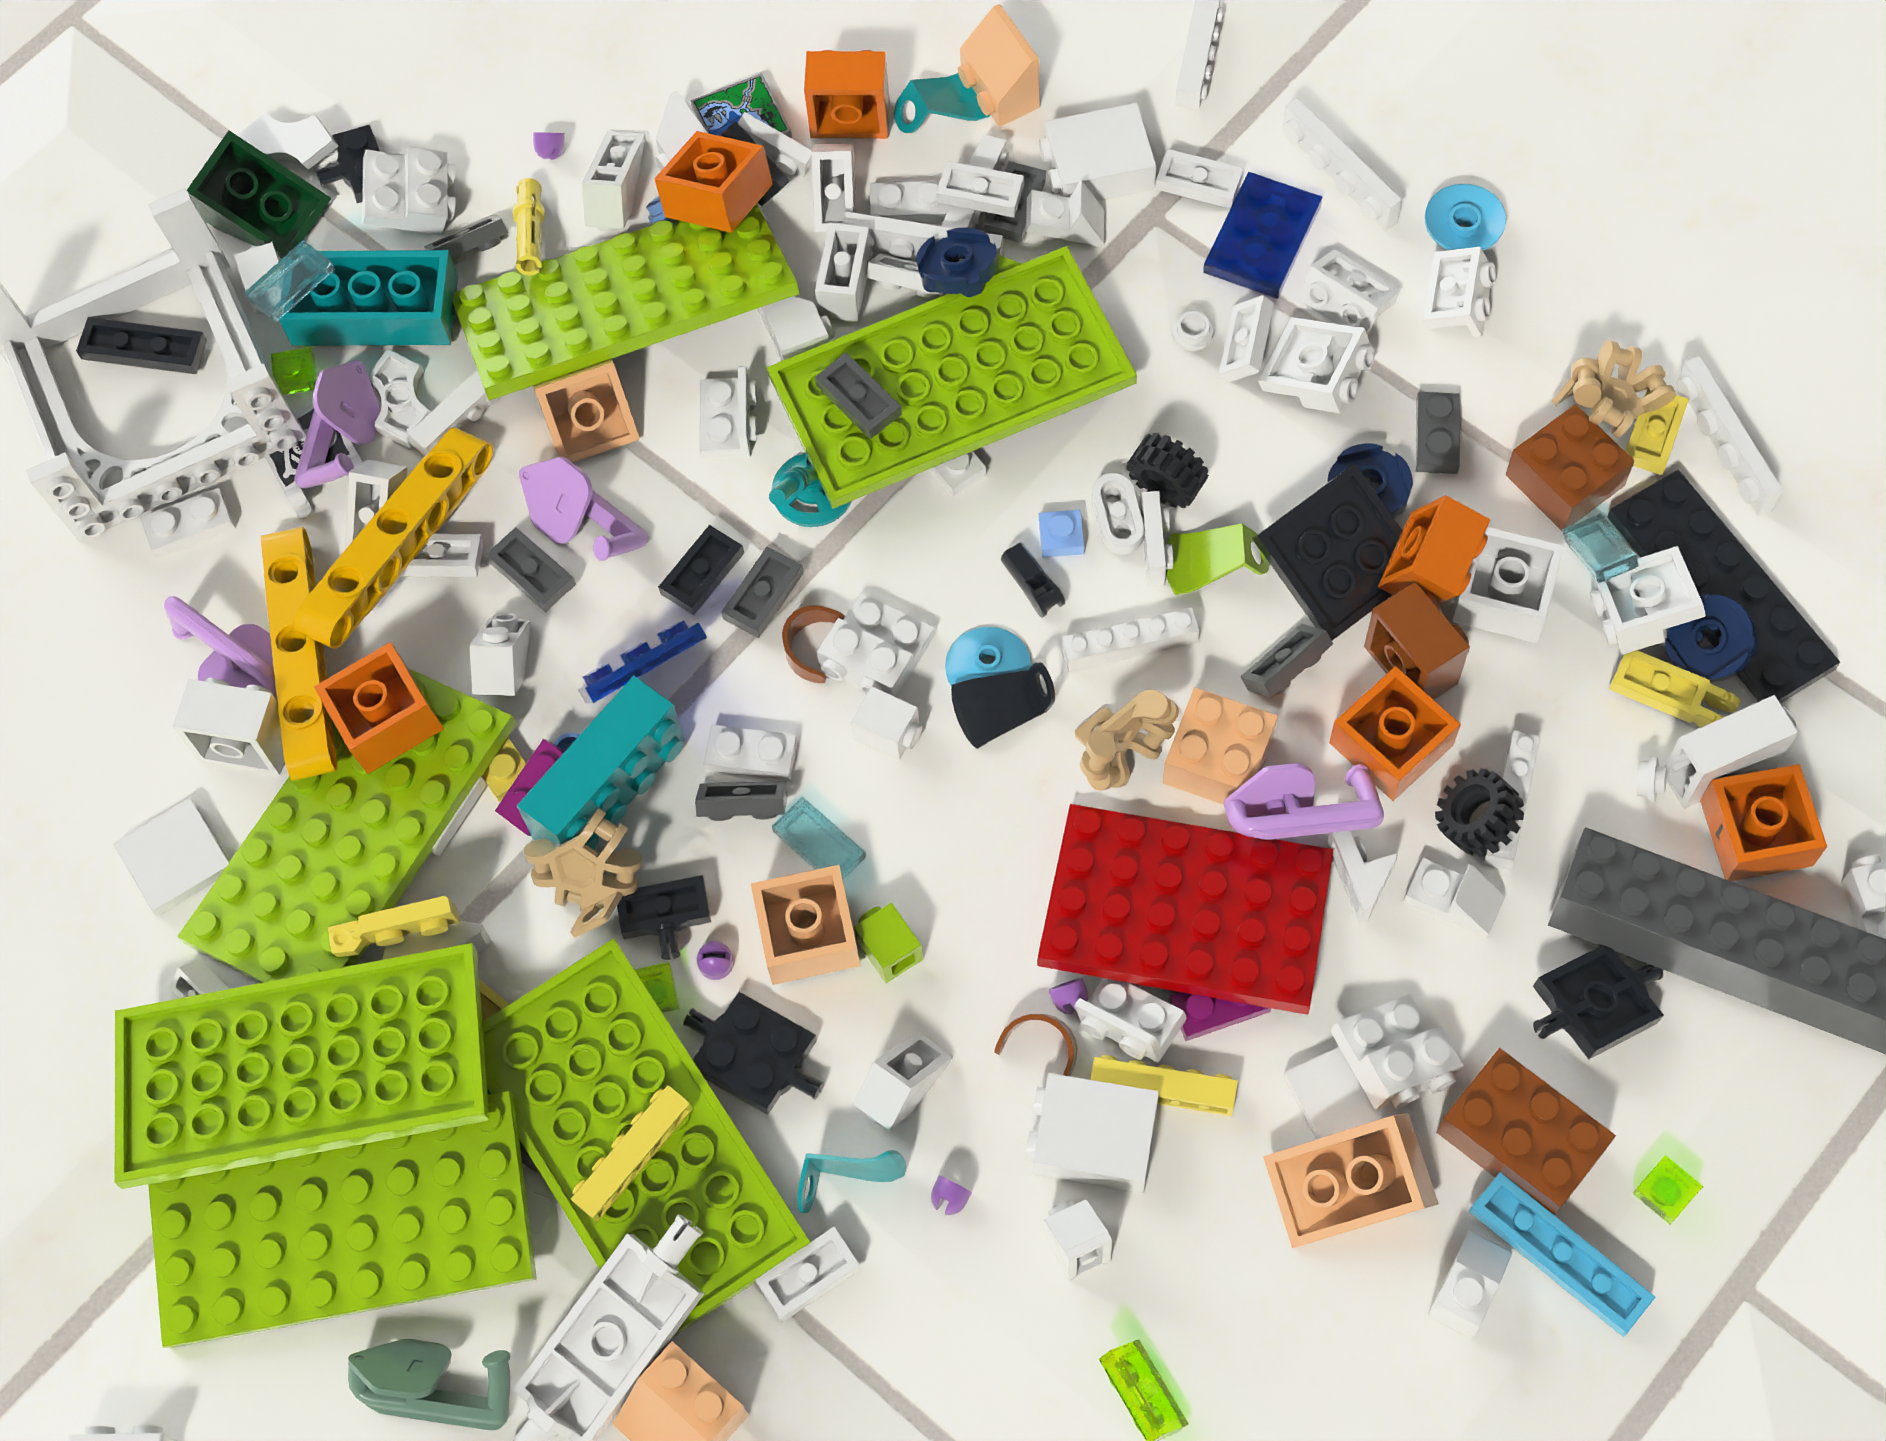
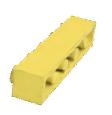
[1090,1055,1238,1116]
[571,1085,693,1222]

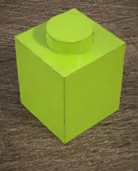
[854,903,923,983]

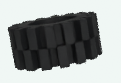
[1126,433,1209,508]
[1435,768,1524,857]

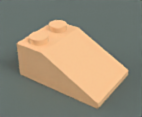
[1263,1113,1439,1248]

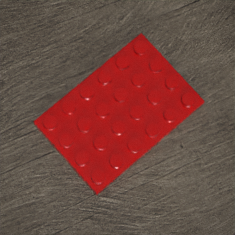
[1037,804,1334,1015]

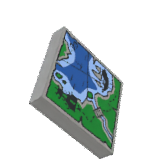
[690,73,792,139]

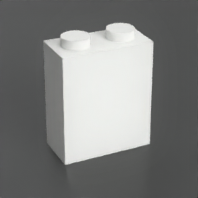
[1039,102,1156,201]
[1664,695,1798,809]
[1025,1073,1159,1194]

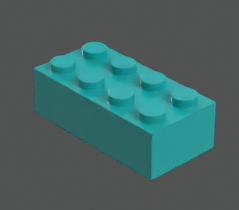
[279,250,458,346]
[517,675,685,850]

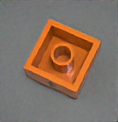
[804,50,890,139]
[654,131,773,233]
[1378,495,1490,604]
[314,642,444,774]
[1329,666,1461,801]
[1700,764,1828,881]

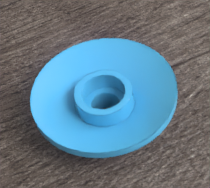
[1424,184,1506,251]
[945,627,1031,687]

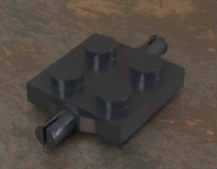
[1533,945,1664,1060]
[683,992,825,1115]

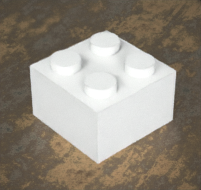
[1452,527,1564,643]
[172,678,284,775]

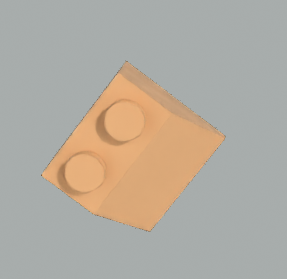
[957,4,1040,127]
[533,359,640,463]
[612,1341,749,1441]

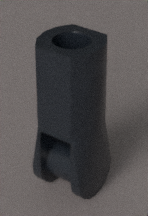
[1000,542,1066,618]

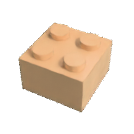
[1163,687,1278,805]
[751,865,861,985]

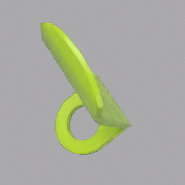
[1166,523,1270,595]

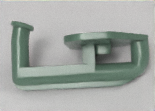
[348,1339,511,1430]

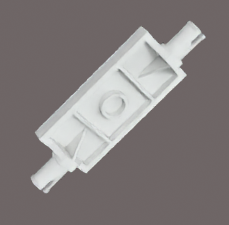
[512,1214,705,1441]

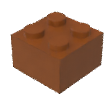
[1505,404,1635,532]
[1364,582,1470,700]

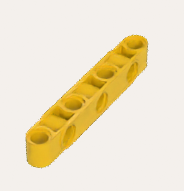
[293,427,493,649]
[261,526,337,781]

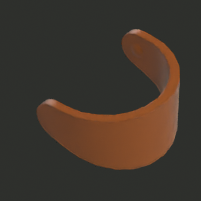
[782,605,845,684]
[994,1014,1078,1076]

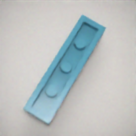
[1469,1172,1656,1337]

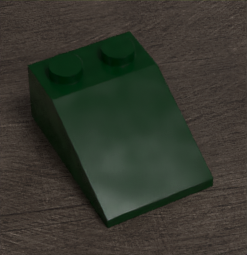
[187,130,331,261]

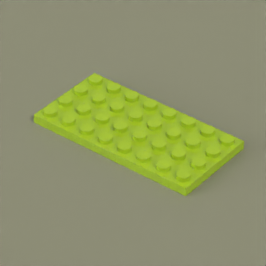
[453,204,800,401]
[767,246,1137,509]
[177,669,517,983]
[482,938,811,1338]
[114,943,489,1189]
[148,1091,537,1349]

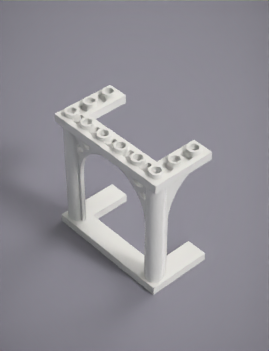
[0,187,306,542]

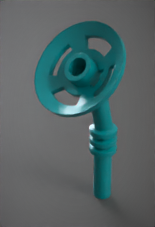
[769,453,852,527]

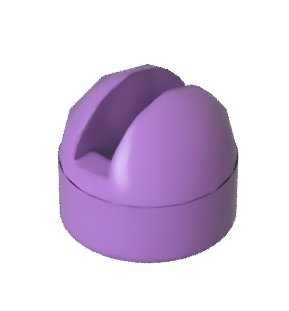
[533,132,565,160]
[697,941,734,980]
[1049,978,1088,1015]
[931,1175,972,1215]

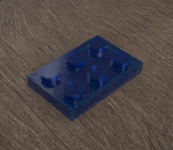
[1203,171,1323,299]
[577,620,707,704]

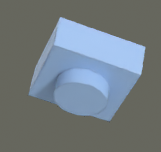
[1038,509,1084,558]

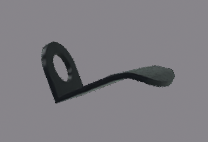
[951,662,1055,749]

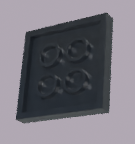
[1252,464,1403,641]

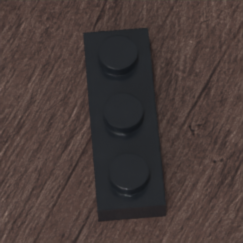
[76,317,207,374]

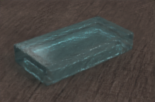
[244,240,334,323]
[1562,513,1639,583]
[772,796,866,880]

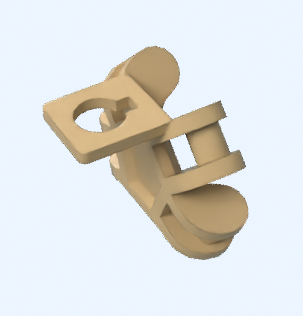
[1552,340,1676,438]
[1075,690,1179,791]
[524,808,642,938]

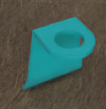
[894,73,990,133]
[797,1150,907,1213]

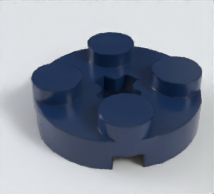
[916,227,999,297]
[1327,443,1413,518]
[1665,594,1758,682]

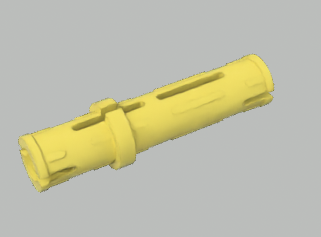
[513,178,545,276]

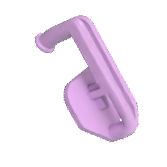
[295,360,381,488]
[519,457,649,561]
[164,596,277,700]
[1223,763,1384,840]

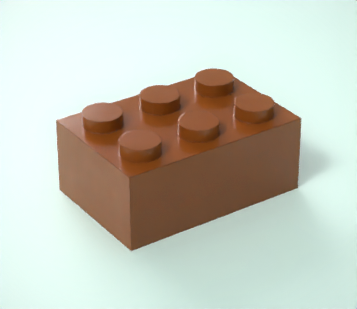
[1436,1047,1617,1216]

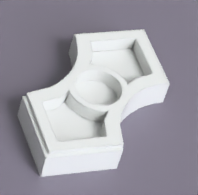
[237,112,338,170]
[368,348,431,450]

